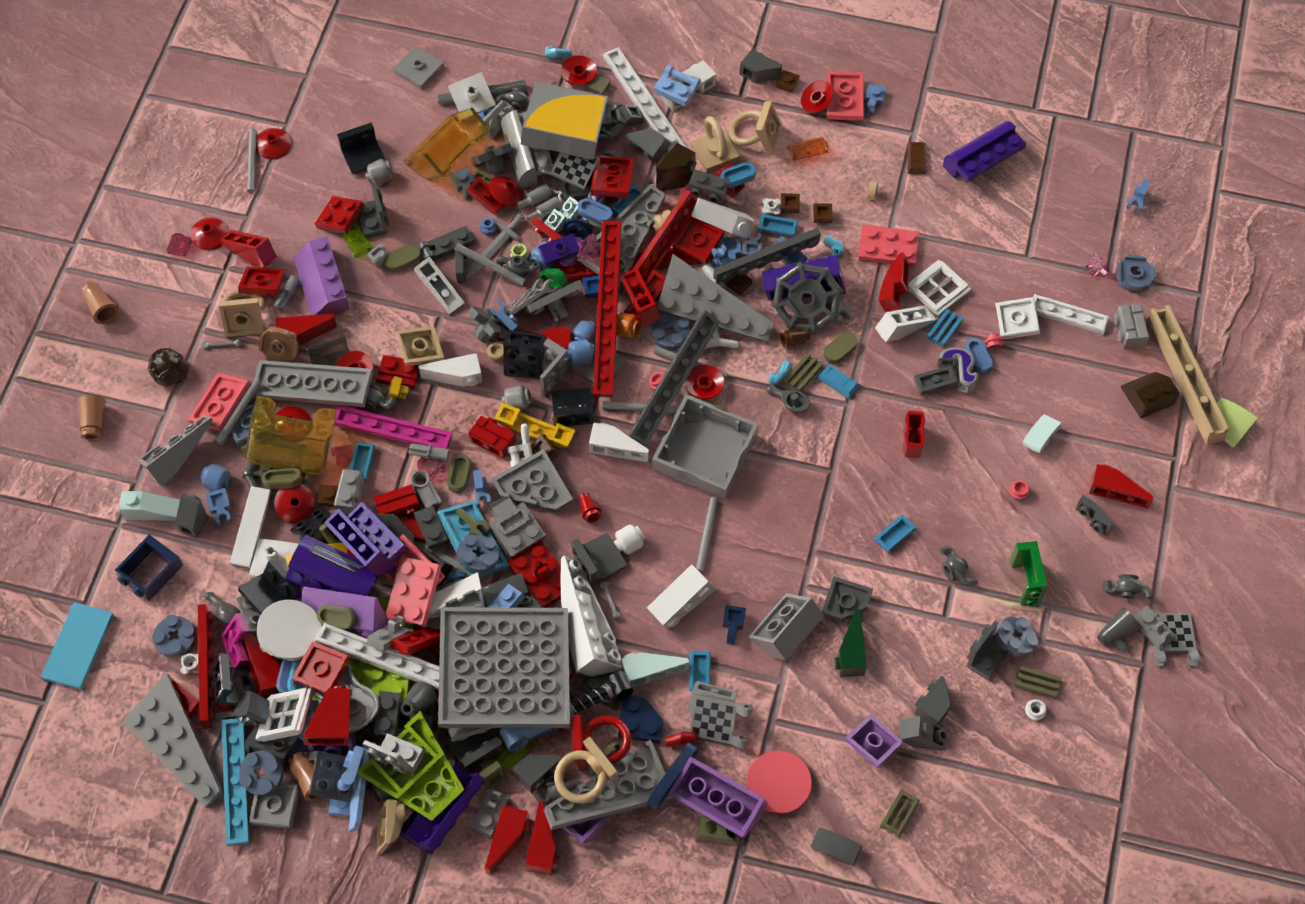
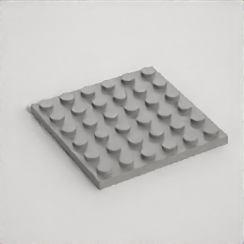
[438,607,570,728]

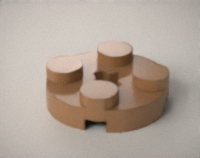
[258,327,299,362]

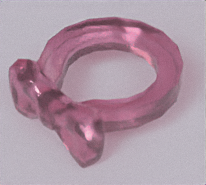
[417,457,446,481]

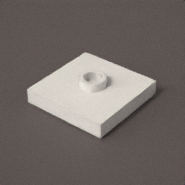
[995,297,1040,340]

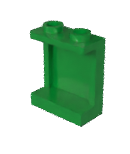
[1010,541,1047,606]

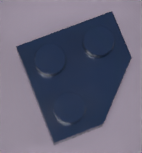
[618,696,663,743]

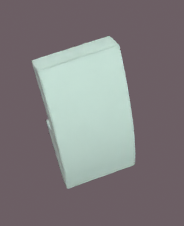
[544,196,579,233]
[1022,414,1061,453]

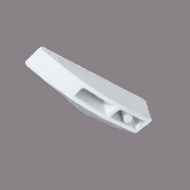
[561,555,623,677]

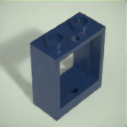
[115,534,183,601]

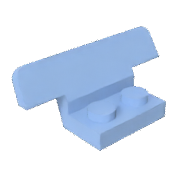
[328,746,369,832]

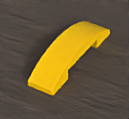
[494,402,575,448]

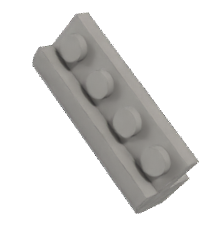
[501,110,553,189]

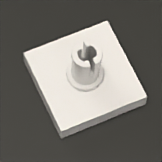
[448,72,496,120]
[249,538,298,579]

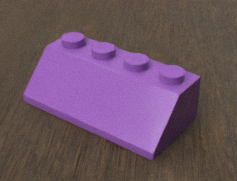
[293,236,350,315]
[302,587,389,639]
[668,757,768,838]

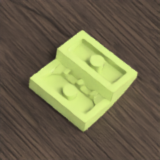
[1217,398,1257,448]

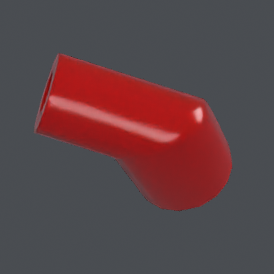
[665,731,698,747]

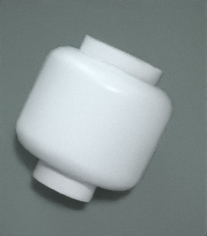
[614,524,645,555]

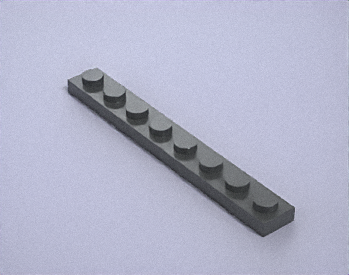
[628,310,720,447]

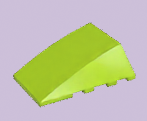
[357,711,464,821]

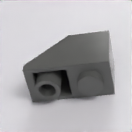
[739,49,782,83]
[625,128,671,160]
[175,494,209,539]
[915,675,950,725]
[233,691,269,726]
[899,716,947,751]
[512,754,562,793]

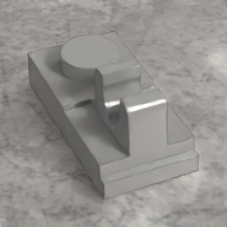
[479,100,514,138]
[1133,606,1176,650]
[367,615,411,652]
[471,790,510,838]

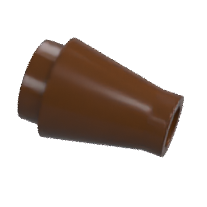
[780,329,810,349]

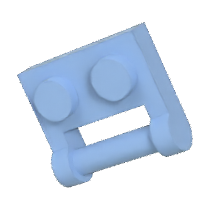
[653,65,701,106]
[337,746,364,791]

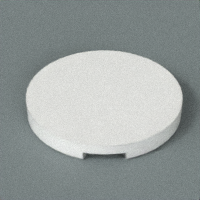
[257,600,322,661]

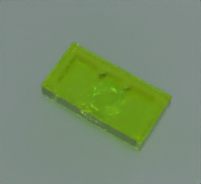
[340,221,372,258]
[496,738,538,775]

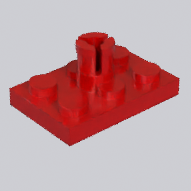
[591,155,634,199]
[507,540,561,608]

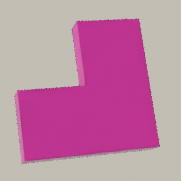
[221,613,249,668]

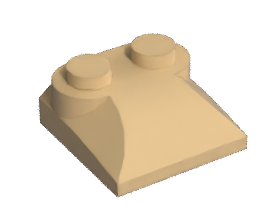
[396,326,444,365]
[377,799,408,854]

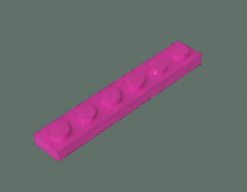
[332,405,453,449]

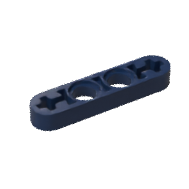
[647,742,699,810]

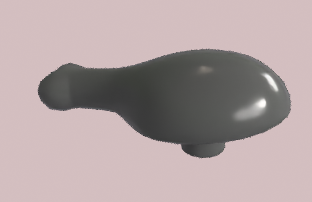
[766,384,811,413]
[204,592,241,624]

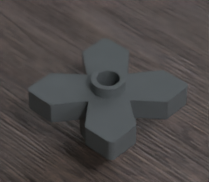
[470,143,513,174]
[468,306,511,343]

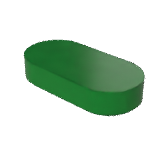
[540,268,568,289]

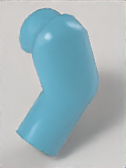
[545,46,572,59]
[823,235,844,258]
[768,360,792,385]

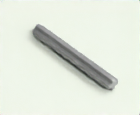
[437,79,526,105]

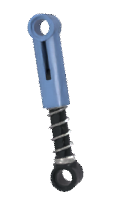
[500,671,634,752]

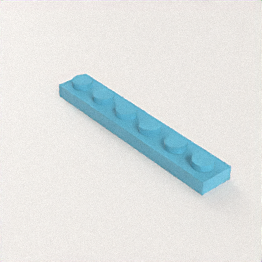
[221,718,250,847]

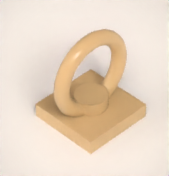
[728,101,783,154]
[691,116,740,173]
[219,290,266,337]
[554,737,620,803]

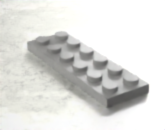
[252,360,373,407]

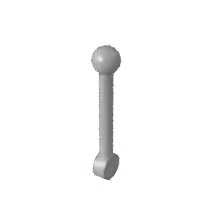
[201,339,242,350]
[600,582,621,620]

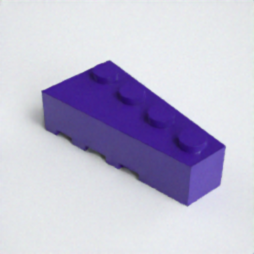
[762,255,846,300]

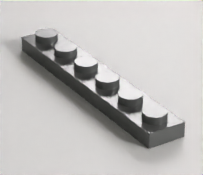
[713,228,821,284]

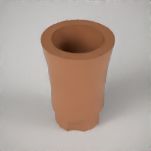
[81,282,119,324]
[78,395,106,441]
[288,751,319,801]

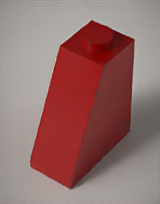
[304,686,350,746]

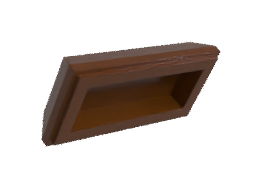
[907,142,926,174]

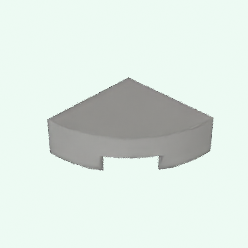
[367,243,387,267]

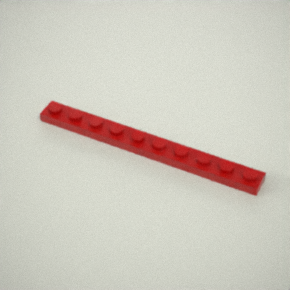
[593,221,622,397]

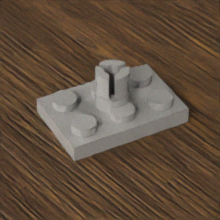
[522,280,583,322]

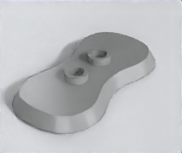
[305,662,379,733]

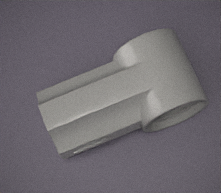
[411,470,442,511]

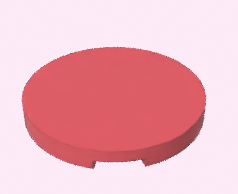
[746,751,812,814]

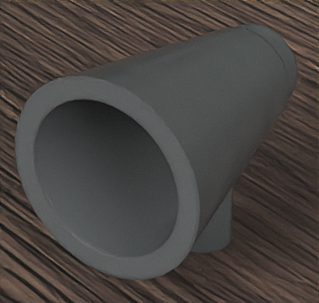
[1097,607,1140,651]
[401,682,436,720]

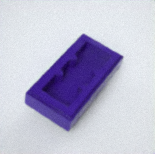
[538,234,581,265]

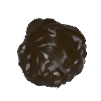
[147,348,188,387]

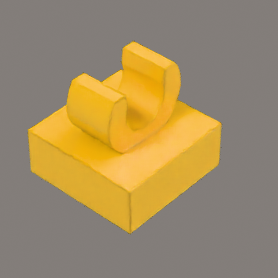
[387,376,409,400]

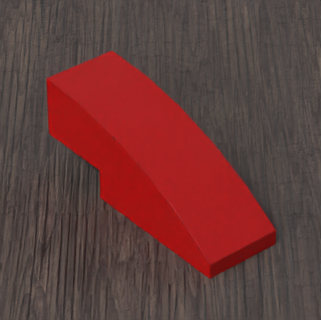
[878,252,910,312]

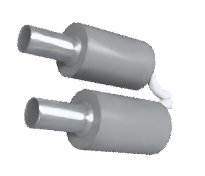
[517,184,563,222]

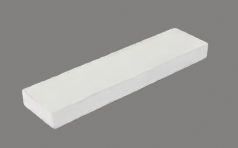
[1034,294,1109,335]
[230,486,272,568]

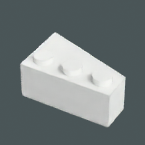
[647,564,717,629]
[424,572,485,630]

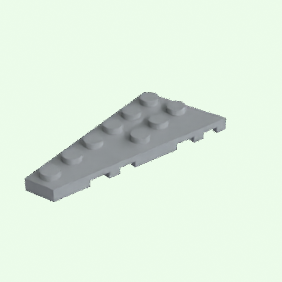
[577,184,665,290]
[657,254,773,342]
[122,673,223,808]
[544,739,673,830]

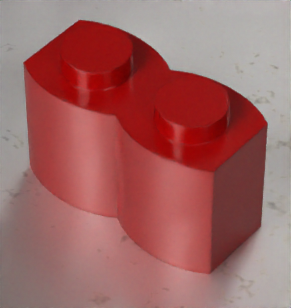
[902,411,925,458]

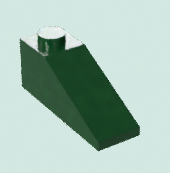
[834,609,867,677]

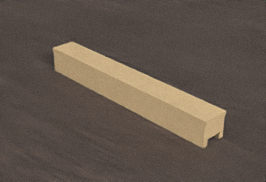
[1147,305,1229,444]

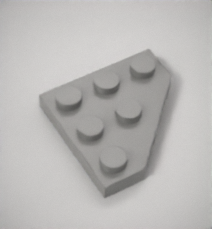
[491,449,574,511]

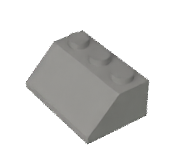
[748,593,824,661]

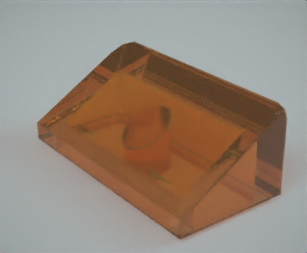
[787,137,829,161]

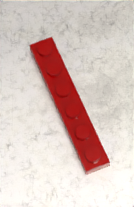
[633,190,698,282]
[197,604,216,729]

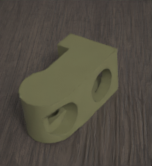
[696,816,739,846]

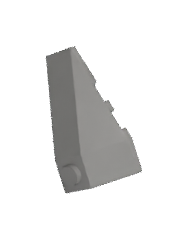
[138,415,213,486]

